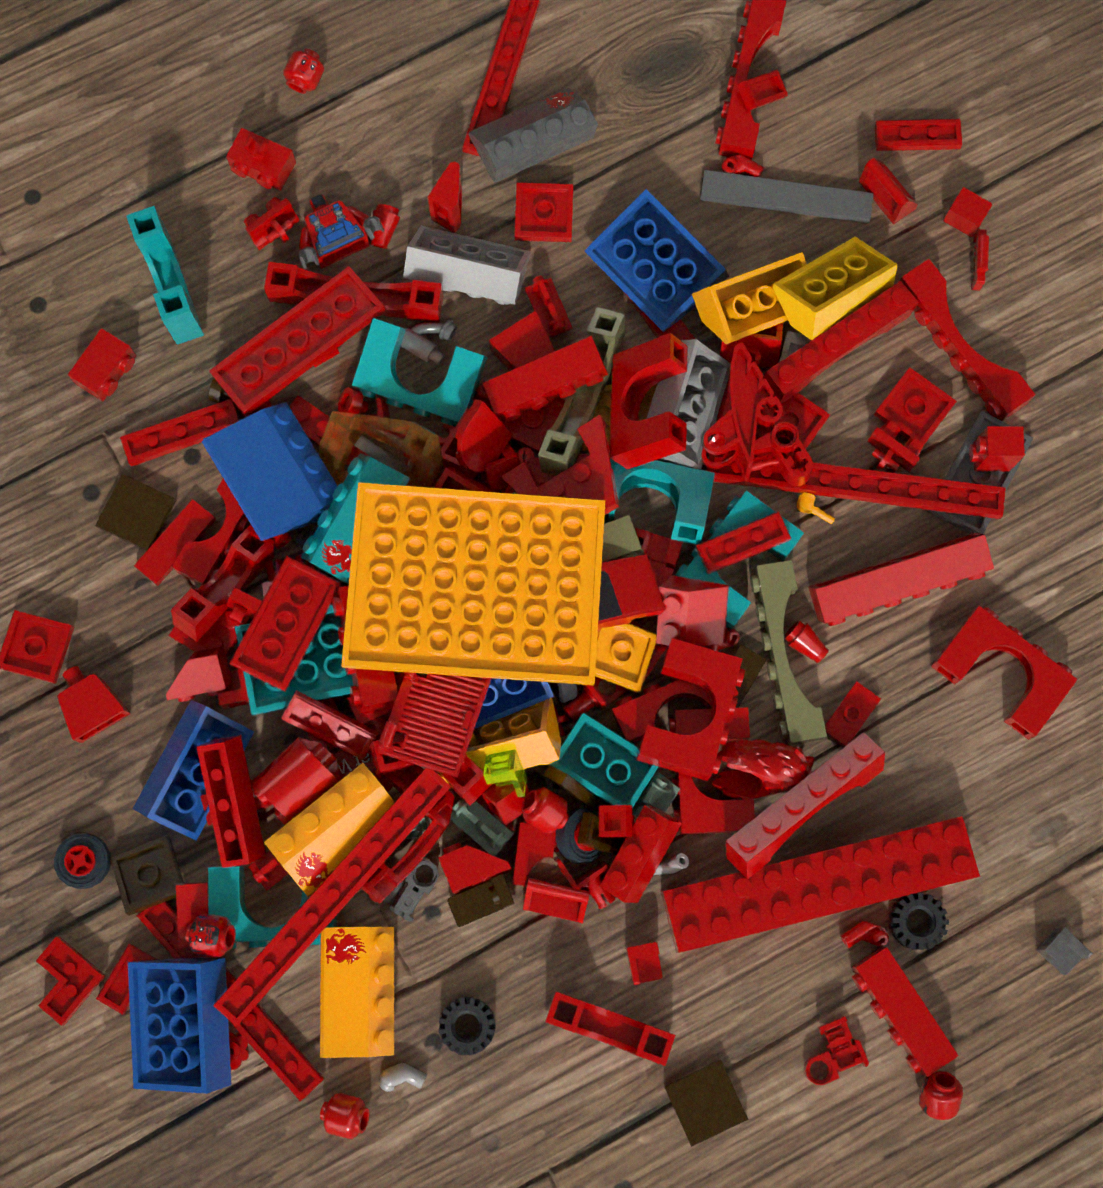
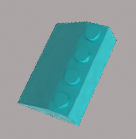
[235,605,354,716]

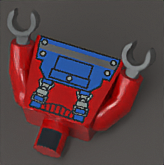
[299,194,385,269]

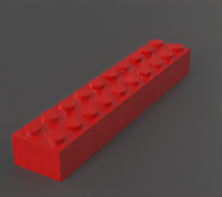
[661,816,980,953]

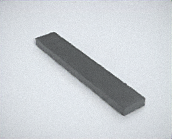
[700,170,874,223]

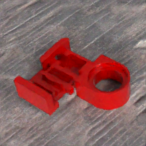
[804,1016,869,1085]

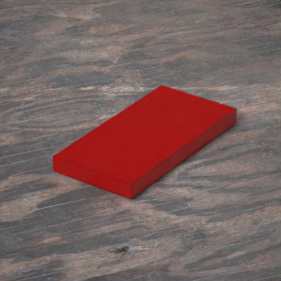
[229,556,342,692]

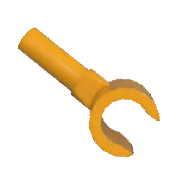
[797,492,835,524]

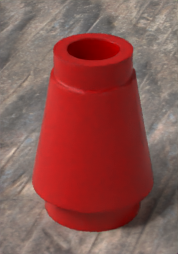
[371,204,400,249]
[784,620,829,663]

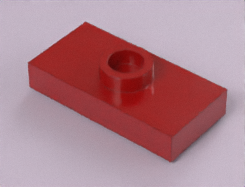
[825,681,881,747]

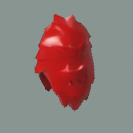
[712,739,815,800]

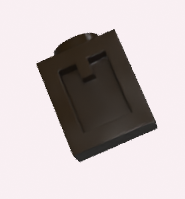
[447,874,515,927]

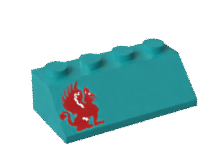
[301,453,410,584]

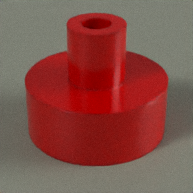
[338,387,368,418]

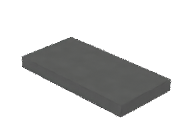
[927,410,1033,534]

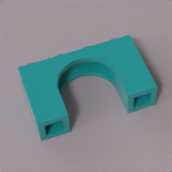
[126,206,204,345]
[352,318,488,426]
[604,453,715,545]
[674,490,804,629]
[208,866,337,949]

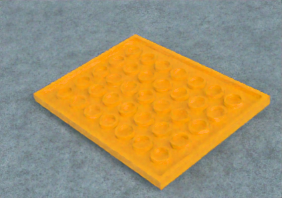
[341,483,605,685]

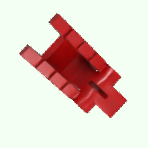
[701,342,813,486]

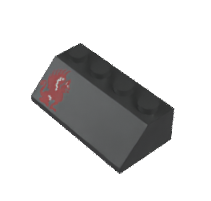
[468,88,598,183]

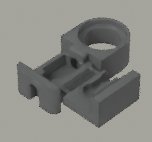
[383,860,439,922]

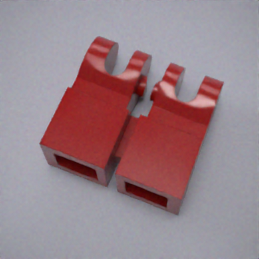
[635,528,683,589]

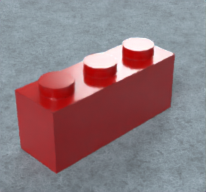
[600,805,682,903]

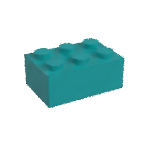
[550,713,658,808]

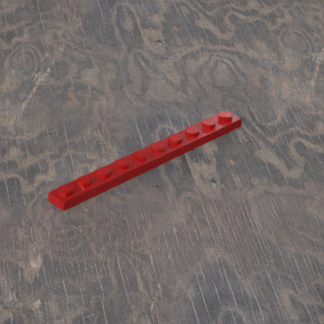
[707,453,1006,519]
[213,768,451,1027]

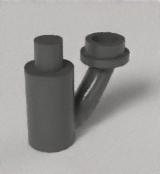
[401,319,457,365]

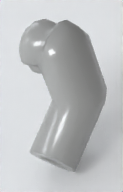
[379,1063,427,1092]

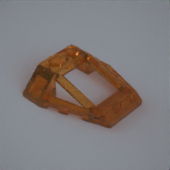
[317,411,443,488]

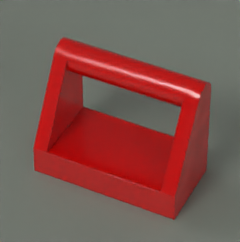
[859,158,918,225]
[428,162,462,233]
[523,878,590,923]

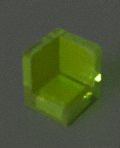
[483,749,527,797]

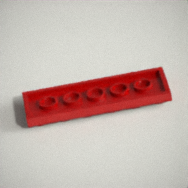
[209,266,386,417]

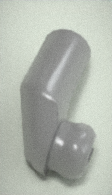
[654,853,689,875]

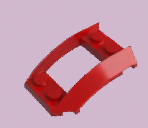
[361,766,455,903]

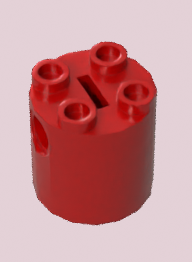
[251,737,340,825]

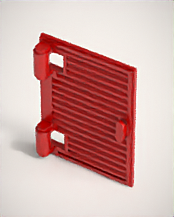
[377,672,492,777]

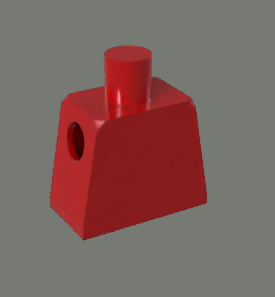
[489,311,555,371]
[57,666,131,743]

